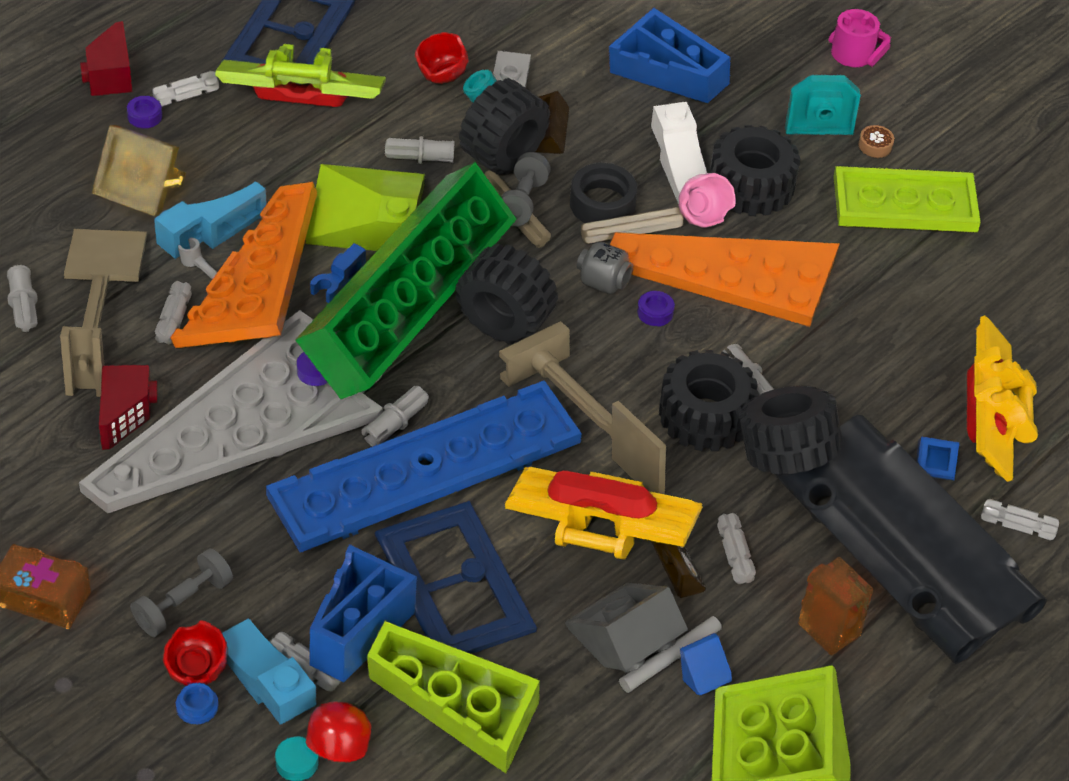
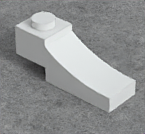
[651,102,707,203]

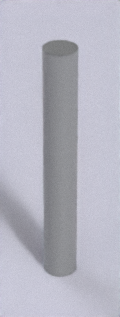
[619,616,722,693]

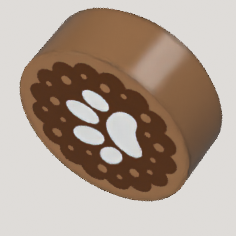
[859,125,894,158]

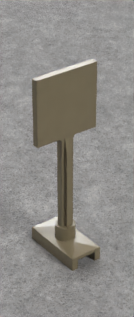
[60,229,147,397]
[499,321,666,495]

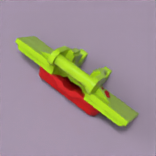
[215,44,386,107]

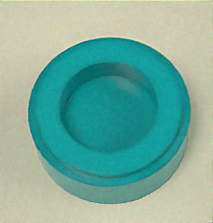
[463,70,498,102]
[275,737,318,781]

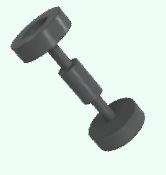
[501,152,551,226]
[130,548,233,637]

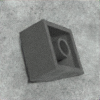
[565,583,688,672]

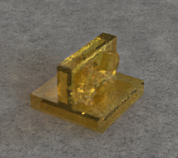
[92,125,186,216]

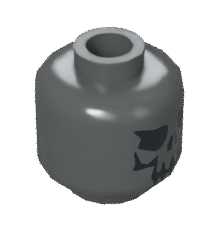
[577,241,633,294]

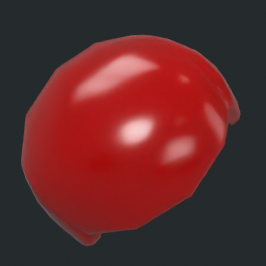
[415,32,469,84]
[163,620,228,686]
[306,701,371,762]

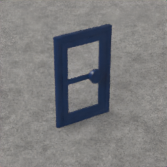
[220,0,355,85]
[374,501,537,654]

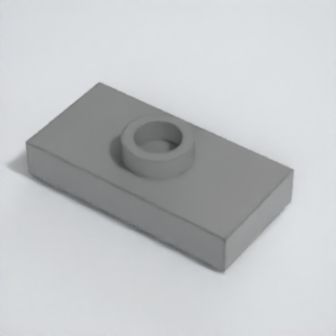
[493,51,531,88]

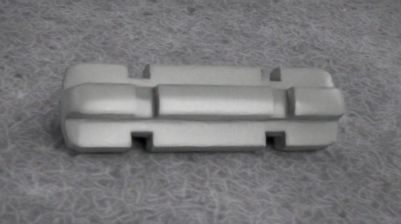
[152,71,219,107]
[155,281,192,344]
[981,499,1059,540]
[717,513,756,584]
[270,632,341,692]

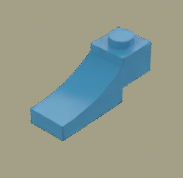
[154,182,266,259]
[222,618,316,725]

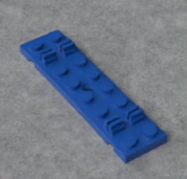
[266,380,582,553]

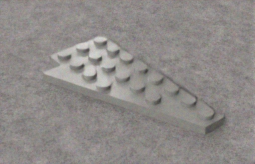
[79,310,383,513]

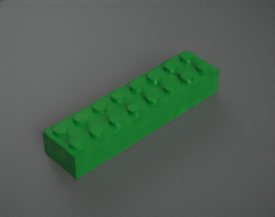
[295,162,517,399]

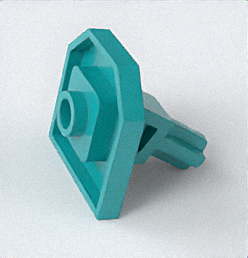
[785,75,861,135]

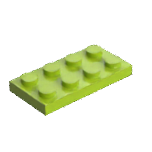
[834,166,981,232]

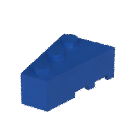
[609,8,730,103]
[309,544,417,683]

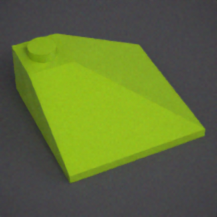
[306,164,425,251]
[712,665,850,781]

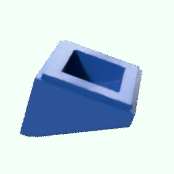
[916,437,959,481]
[680,633,732,695]

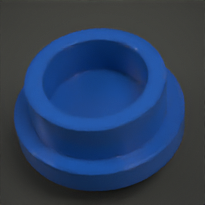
[176,683,218,724]

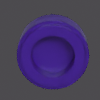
[127,96,162,128]
[637,291,675,326]
[296,352,328,386]

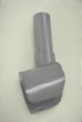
[178,238,217,279]

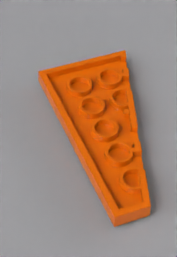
[170,182,317,348]
[610,233,839,327]

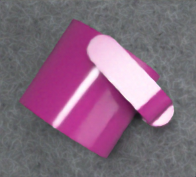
[828,9,891,67]

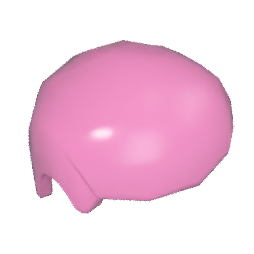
[678,173,736,228]

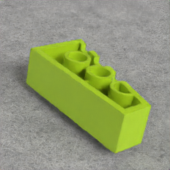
[367,621,540,774]

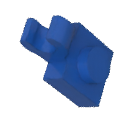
[310,243,366,303]

